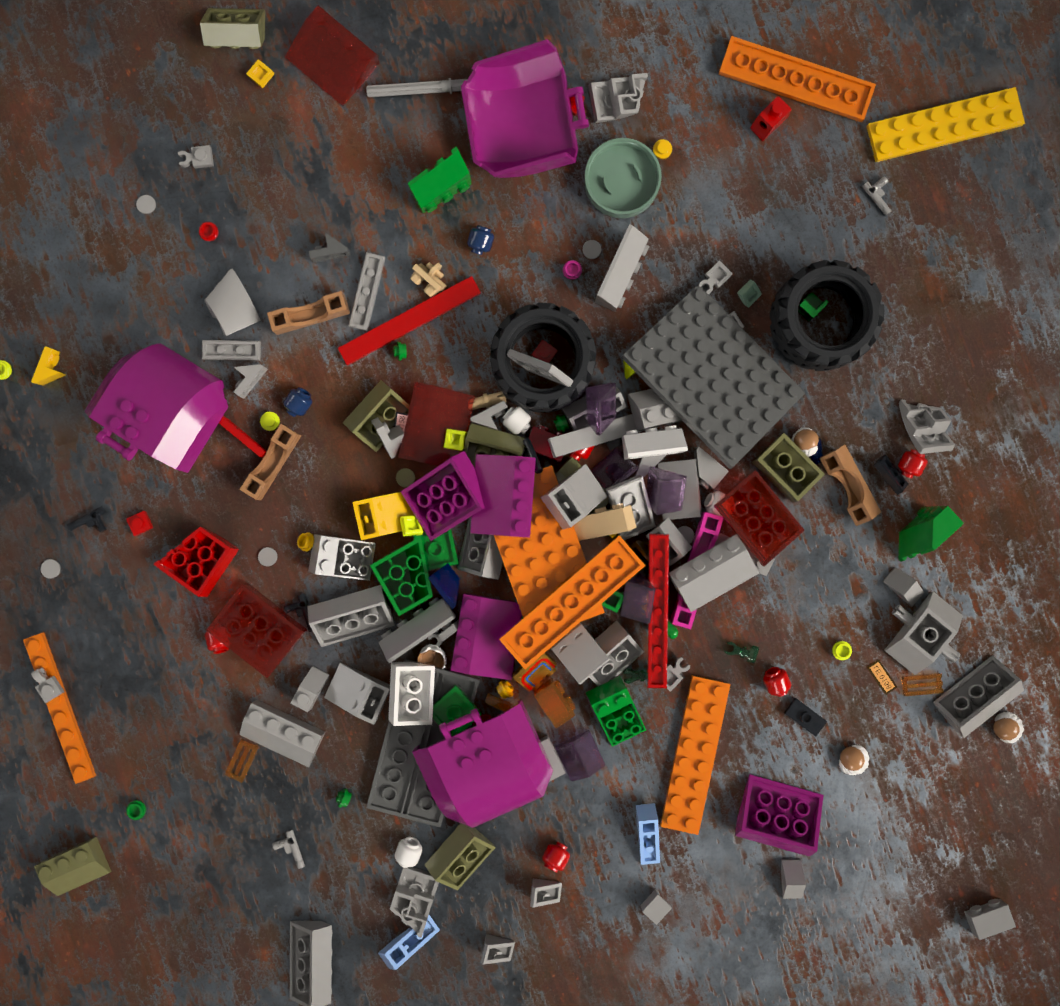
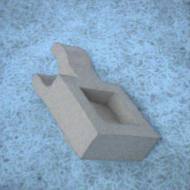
[428,620,459,647]
[31,667,65,703]

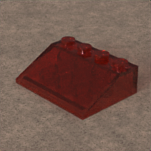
[285,5,380,106]
[399,382,475,467]
[714,470,805,567]
[206,583,308,678]

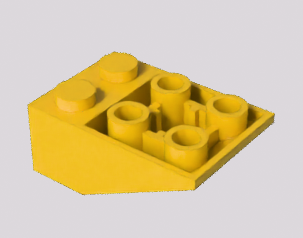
[353,492,414,540]

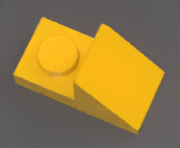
[31,346,66,386]

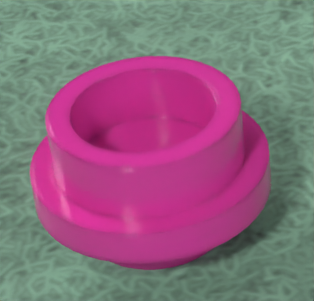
[563,260,582,280]

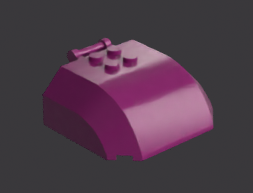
[461,39,589,178]
[84,343,228,473]
[412,699,553,828]

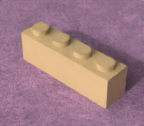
[573,503,637,541]

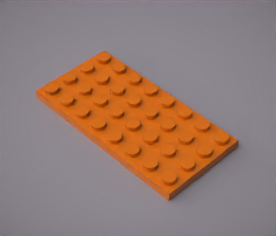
[494,465,605,621]

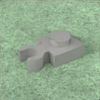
[178,145,214,169]
[698,260,732,295]
[667,657,690,692]

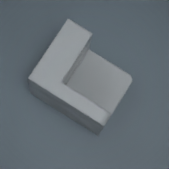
[640,889,671,925]

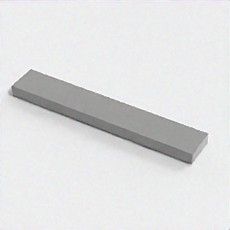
[548,414,645,458]

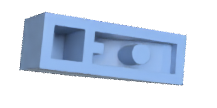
[636,803,660,865]
[378,915,440,970]

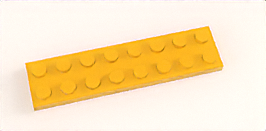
[866,87,1025,162]

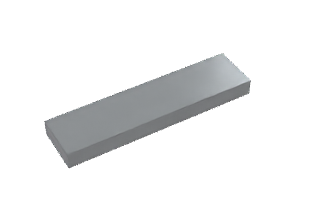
[348,252,385,331]

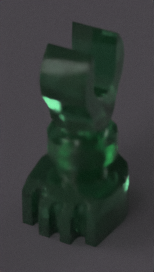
[724,641,759,663]
[623,669,648,684]

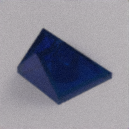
[428,563,461,609]

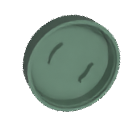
[584,138,662,218]

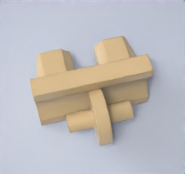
[410,262,447,297]

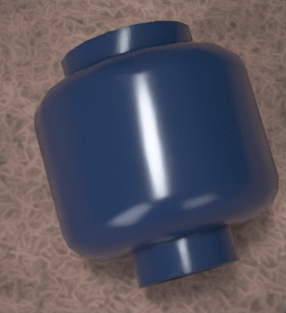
[467,225,494,255]
[283,387,312,417]

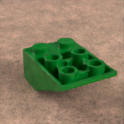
[586,676,646,747]

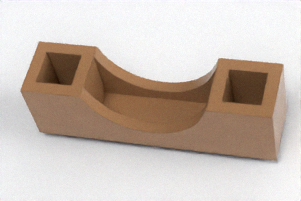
[267,291,350,335]
[240,424,302,500]
[820,445,881,526]

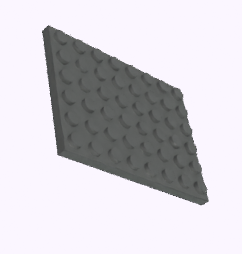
[621,284,805,469]

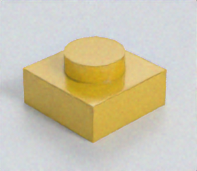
[246,59,274,88]

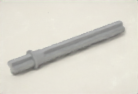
[366,78,468,97]

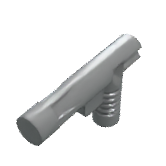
[862,176,892,216]
[272,829,305,869]

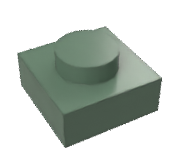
[737,280,762,308]

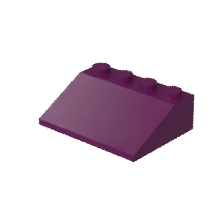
[401,451,485,541]
[470,454,536,538]
[451,594,523,680]
[735,775,824,856]

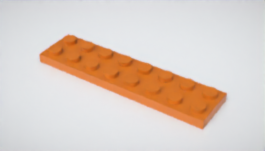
[718,36,876,123]
[499,535,645,669]
[660,675,730,835]

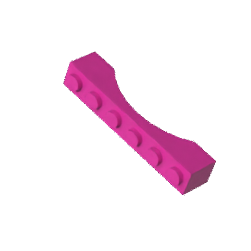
[670,512,724,629]

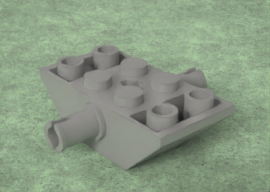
[884,591,963,675]

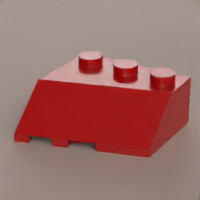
[153,527,239,597]

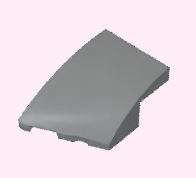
[588,73,648,123]
[205,268,261,336]
[899,399,955,454]
[390,867,439,938]

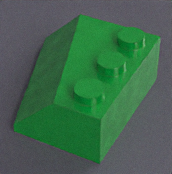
[407,147,471,214]
[898,506,964,562]
[370,537,433,616]

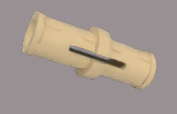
[467,391,507,411]

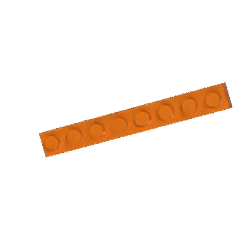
[23,632,96,784]

